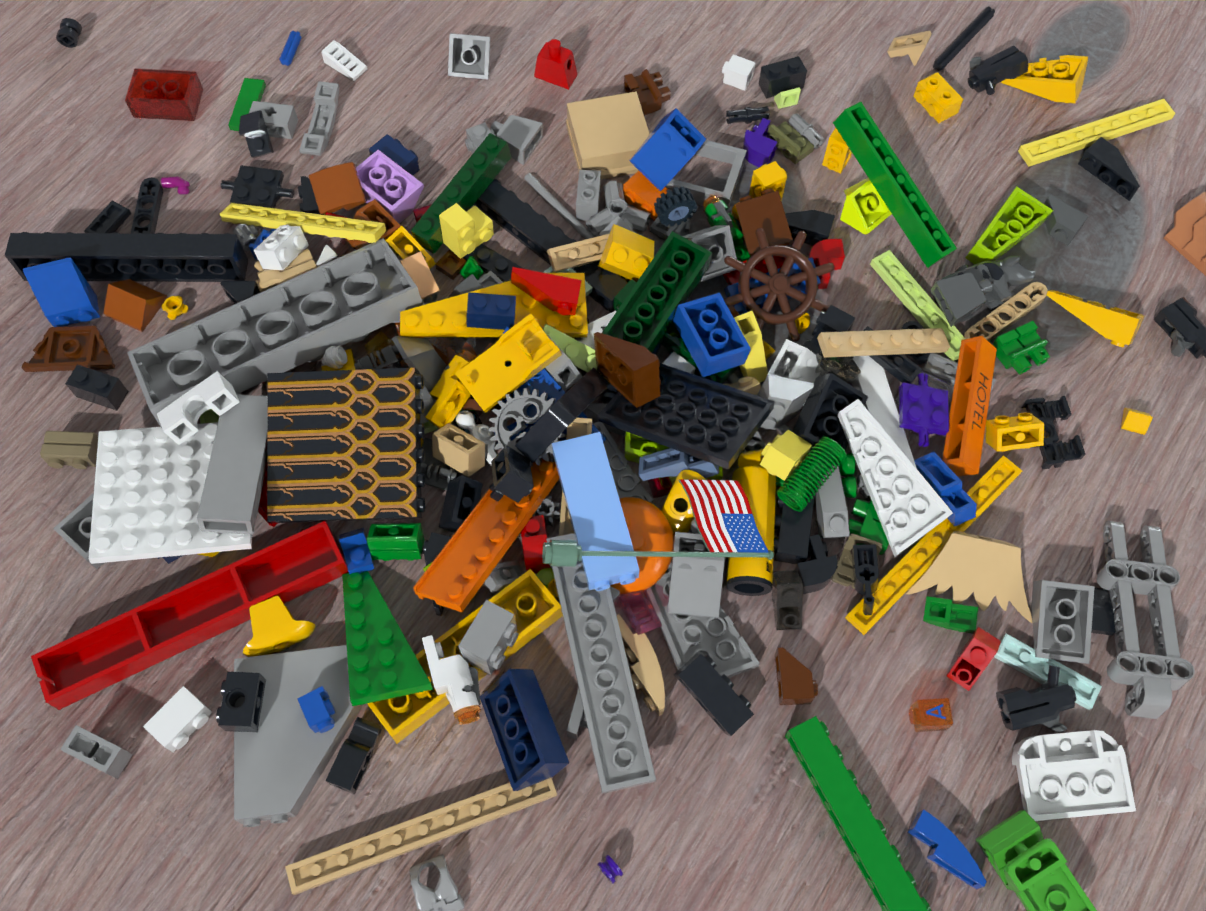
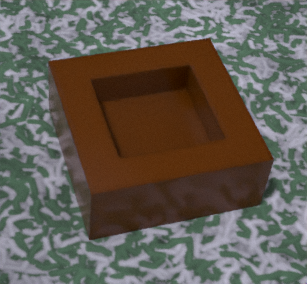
[435,249,467,280]

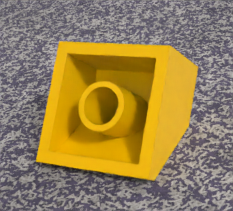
[598,224,654,282]

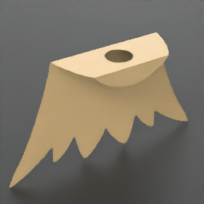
[906,531,1032,623]

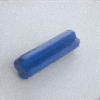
[279,31,301,66]

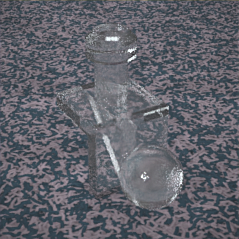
[425,337,476,356]

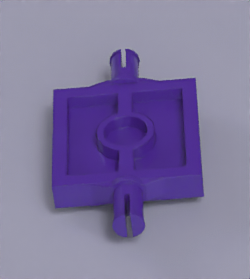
[899,373,949,447]

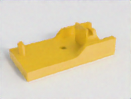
[456,313,562,413]

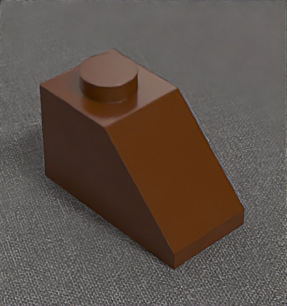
[775,647,818,705]

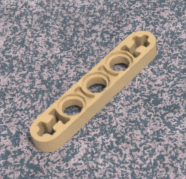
[963,282,1048,342]

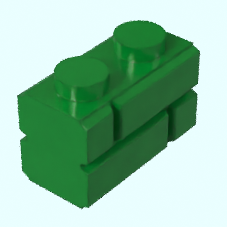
[367,523,425,561]

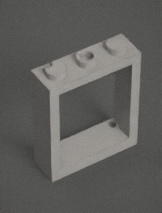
[665,140,747,208]

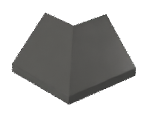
[392,336,446,392]

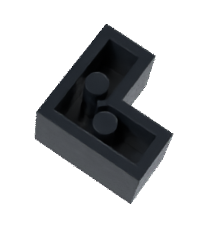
[803,305,855,366]

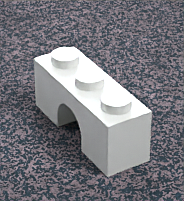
[157,371,240,445]

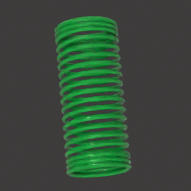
[777,437,847,512]

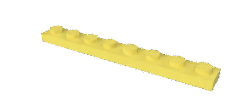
[1018,99,1175,167]
[220,203,386,243]

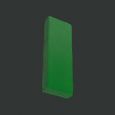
[228,78,266,131]

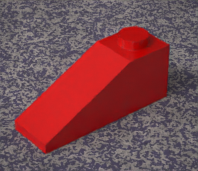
[511,267,582,316]

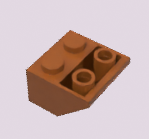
[344,199,401,250]

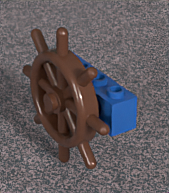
[724,228,834,342]

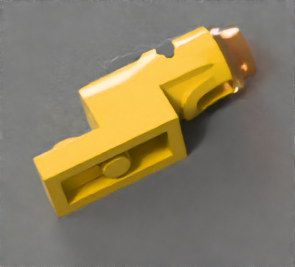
[425,349,477,429]

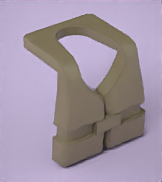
[831,534,882,589]

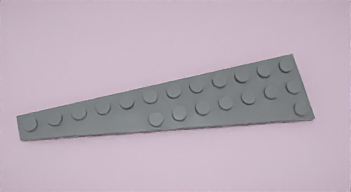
[594,422,760,693]

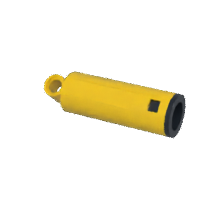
[727,449,776,596]

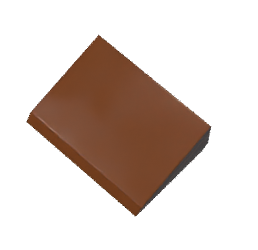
[104,279,168,332]

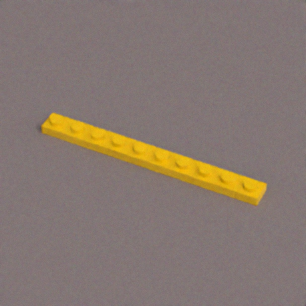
[845,455,1022,635]

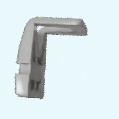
[409,855,465,911]

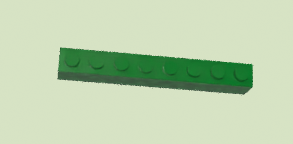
[833,102,957,268]
[785,716,932,911]

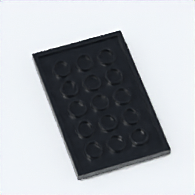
[598,363,774,469]

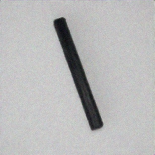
[933,6,995,71]

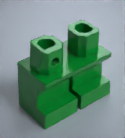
[993,321,1050,375]
[848,499,889,555]

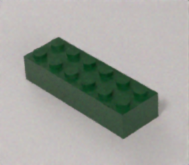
[602,231,712,353]

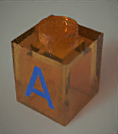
[909,698,953,732]

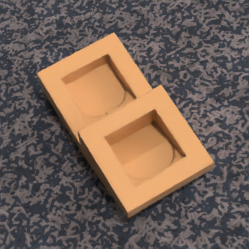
[401,251,440,300]

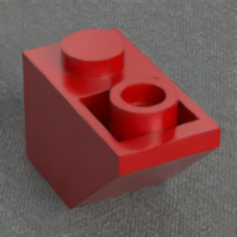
[947,627,1001,691]

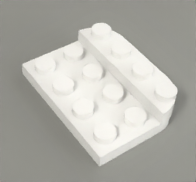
[1012,730,1136,821]

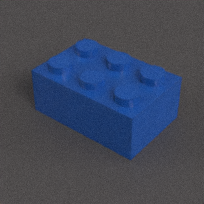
[673,293,751,377]

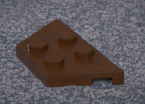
[22,326,115,372]

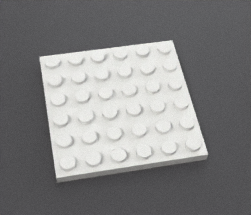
[89,422,252,564]

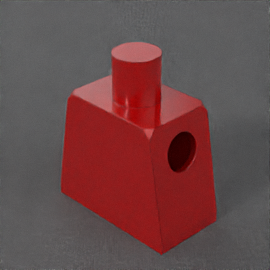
[534,39,577,90]

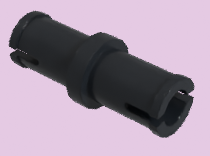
[726,106,770,124]

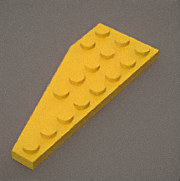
[400,272,588,337]

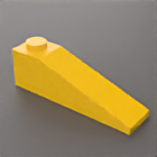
[1000,55,1088,103]
[1047,290,1145,347]

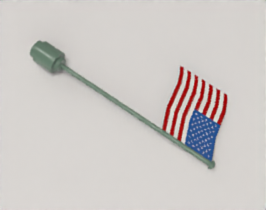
[542,479,774,567]

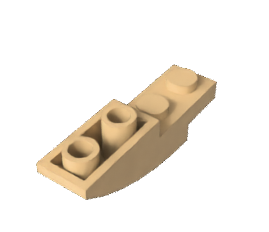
[617,614,665,716]

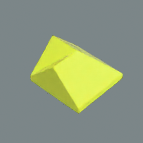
[840,178,892,235]

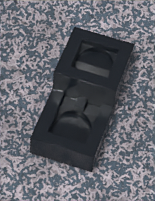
[1091,588,1116,635]

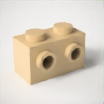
[432,423,485,477]

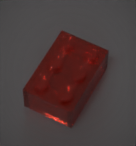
[125,68,203,121]

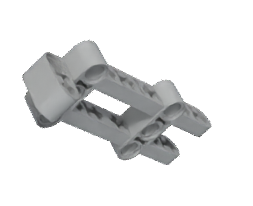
[1096,521,1195,719]

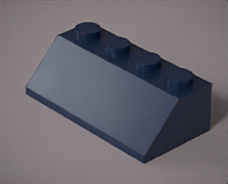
[480,668,569,791]

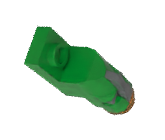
[703,195,751,262]

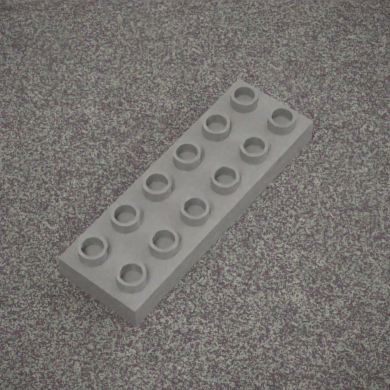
[127,238,423,428]

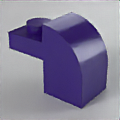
[743,118,777,167]

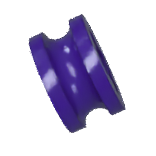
[597,855,623,884]

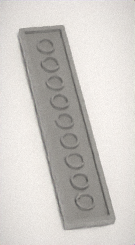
[546,533,656,794]

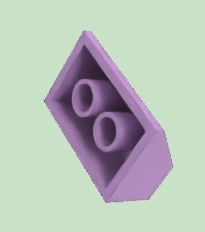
[356,150,424,224]

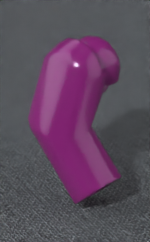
[161,177,190,195]

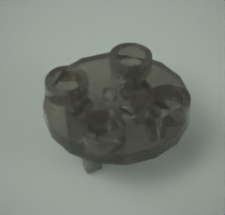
[815,348,861,382]

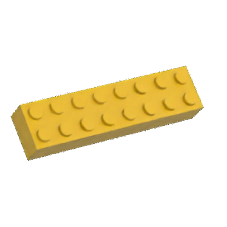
[367,569,563,744]

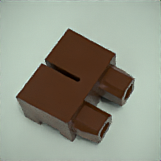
[624,69,671,116]

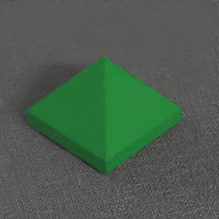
[460,256,484,280]

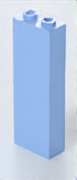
[552,432,639,591]

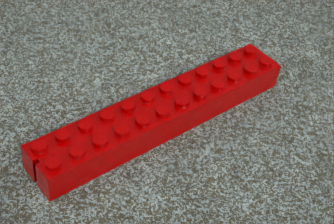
[31,520,349,710]

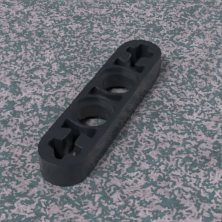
[130,177,163,234]

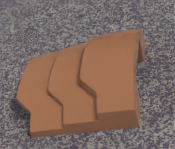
[1164,191,1206,276]

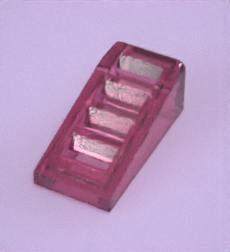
[619,590,662,635]

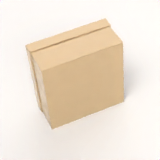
[566,91,650,179]

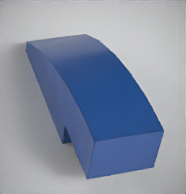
[914,452,977,527]
[908,810,987,889]

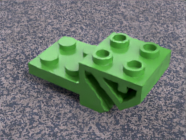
[975,810,1097,911]

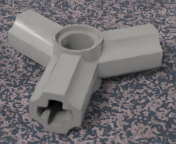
[586,181,651,237]

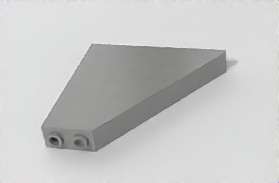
[234,645,364,827]

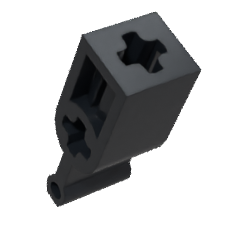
[852,545,879,615]
[326,717,383,795]

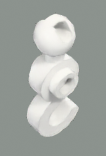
[456,411,497,465]

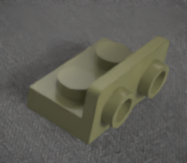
[767,121,814,164]

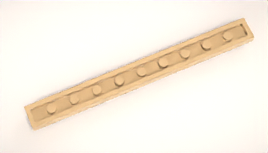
[285,778,557,895]

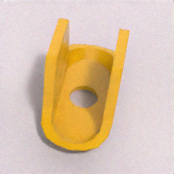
[661,470,706,535]
[243,596,316,657]

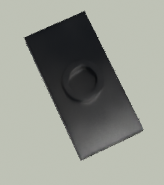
[84,200,132,233]

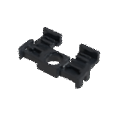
[1021,396,1086,469]

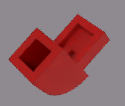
[809,239,845,289]
[521,515,551,574]

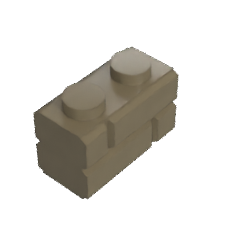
[40,431,98,469]

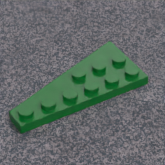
[342,571,433,706]

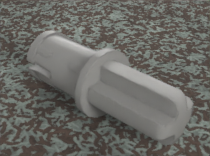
[789,113,825,149]

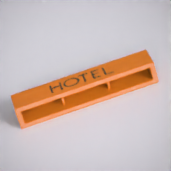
[942,336,997,477]

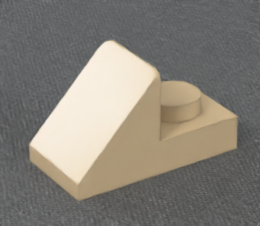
[887,31,932,66]

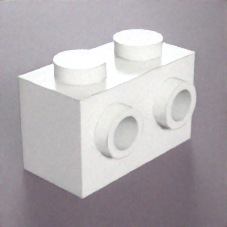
[254,225,309,270]

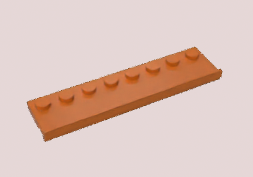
[413,459,559,612]

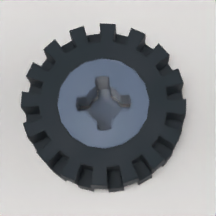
[654,187,697,227]

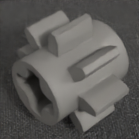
[233,224,259,251]
[533,496,560,527]

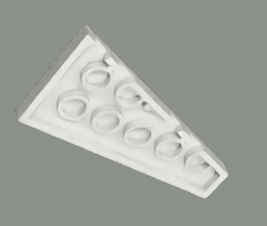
[838,399,953,557]

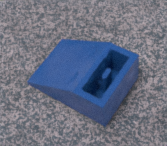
[629,108,706,191]

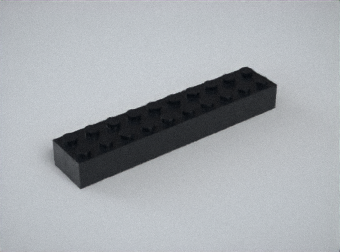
[5,232,248,282]

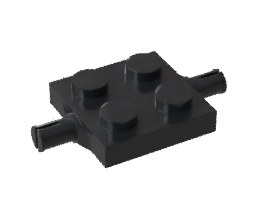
[221,165,294,208]

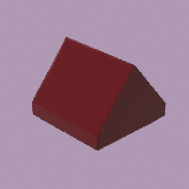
[648,477,673,498]

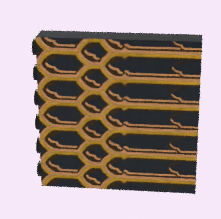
[267,368,425,523]

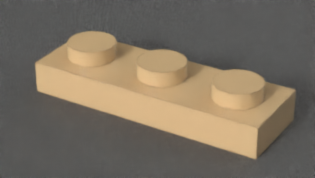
[547,234,609,273]

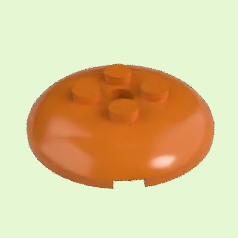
[610,497,674,595]

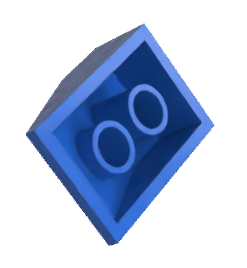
[23,257,100,327]

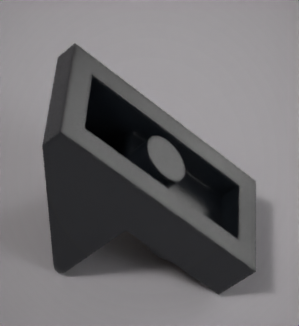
[239,110,274,158]

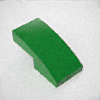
[923,596,978,634]

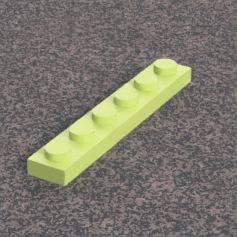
[870,250,965,361]

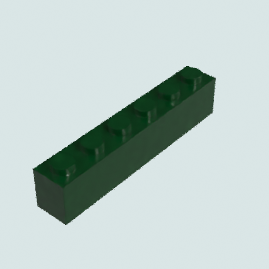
[411,133,511,254]

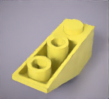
[734,311,768,383]

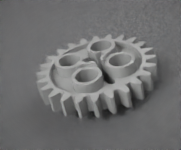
[488,388,567,467]

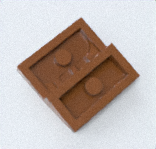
[309,162,366,215]

